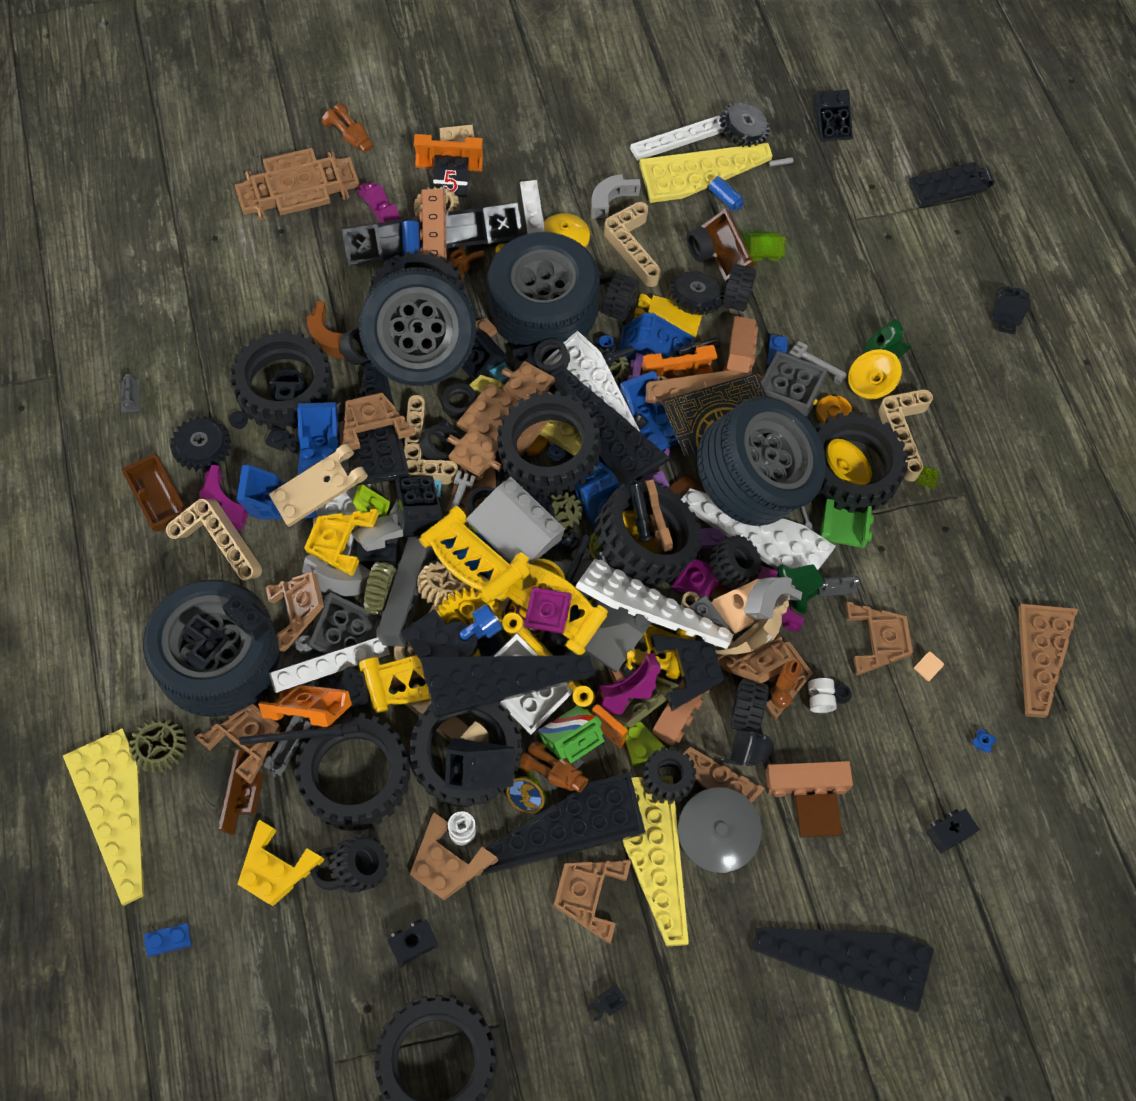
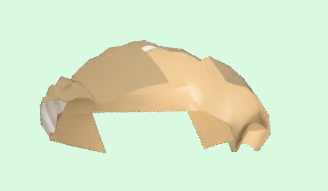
[714,594,790,655]

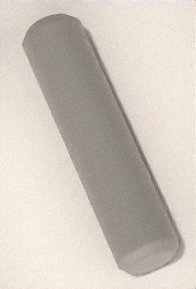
[768,157,793,167]

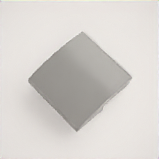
[353,516,403,551]

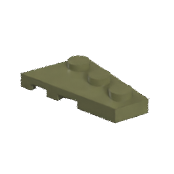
[614,676,680,728]

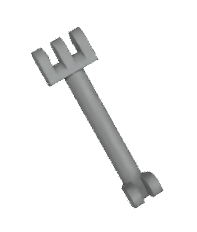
[788,341,846,385]
[448,470,476,514]

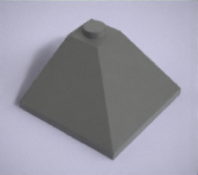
[761,351,828,418]
[307,592,382,671]
[567,598,652,673]

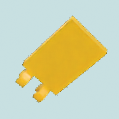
[633,294,702,339]

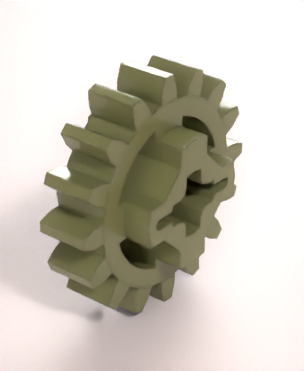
[550,492,583,531]

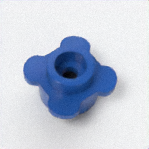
[596,335,616,351]
[972,729,996,753]

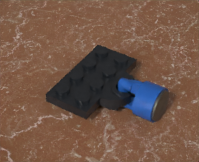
[401,604,503,659]

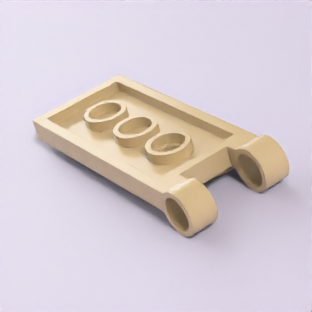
[269,444,368,527]

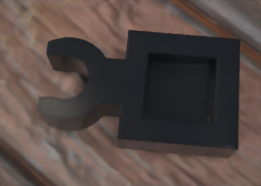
[265,427,300,453]
[587,984,628,1022]

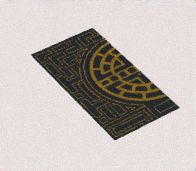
[662,373,767,456]

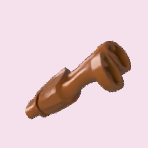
[322,103,374,153]
[769,659,801,708]
[518,741,588,792]

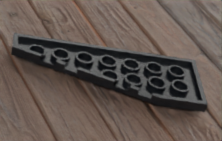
[347,362,410,487]
[751,928,934,1013]

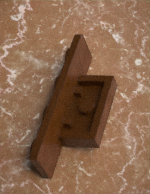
[219,749,264,835]

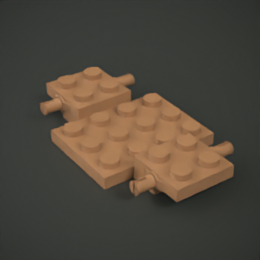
[234,148,360,220]
[447,361,555,477]

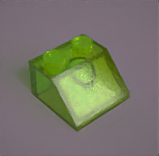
[746,232,786,261]

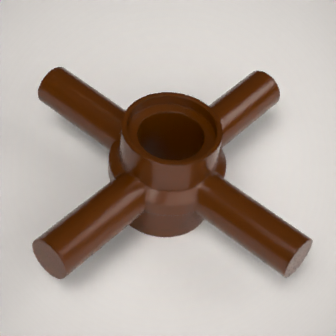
[446,246,486,279]

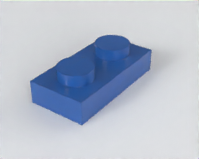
[766,335,788,368]
[144,923,192,957]

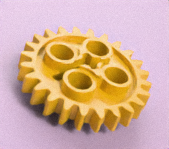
[437,587,502,639]

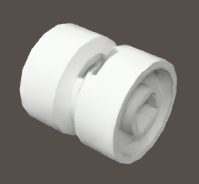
[808,678,837,713]
[448,811,476,846]

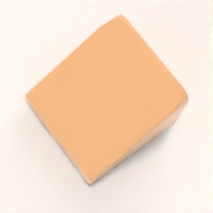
[913,651,944,682]

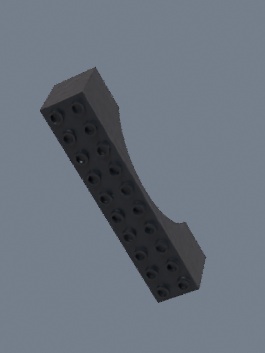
[341,202,522,265]

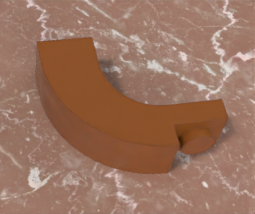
[307,301,345,359]

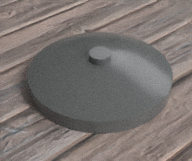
[677,787,762,873]

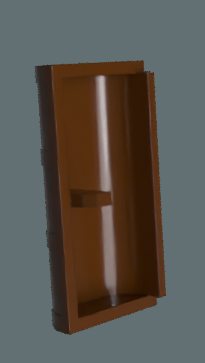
[701,208,755,282]
[121,453,186,532]

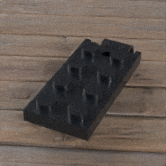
[909,161,995,208]

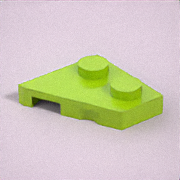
[353,484,390,518]
[624,722,668,767]

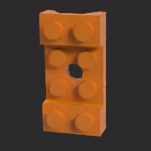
[414,134,483,171]
[640,345,717,379]
[258,685,352,727]

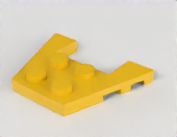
[304,509,379,576]
[238,820,325,906]

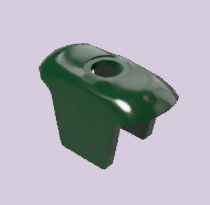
[864,319,912,359]
[777,564,824,614]

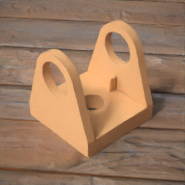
[711,579,761,633]

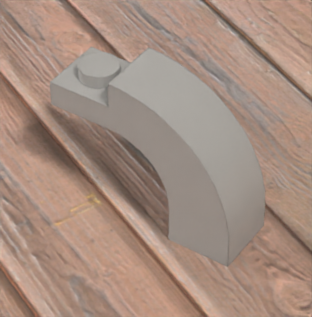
[591,174,641,219]
[302,554,371,596]
[744,577,802,619]

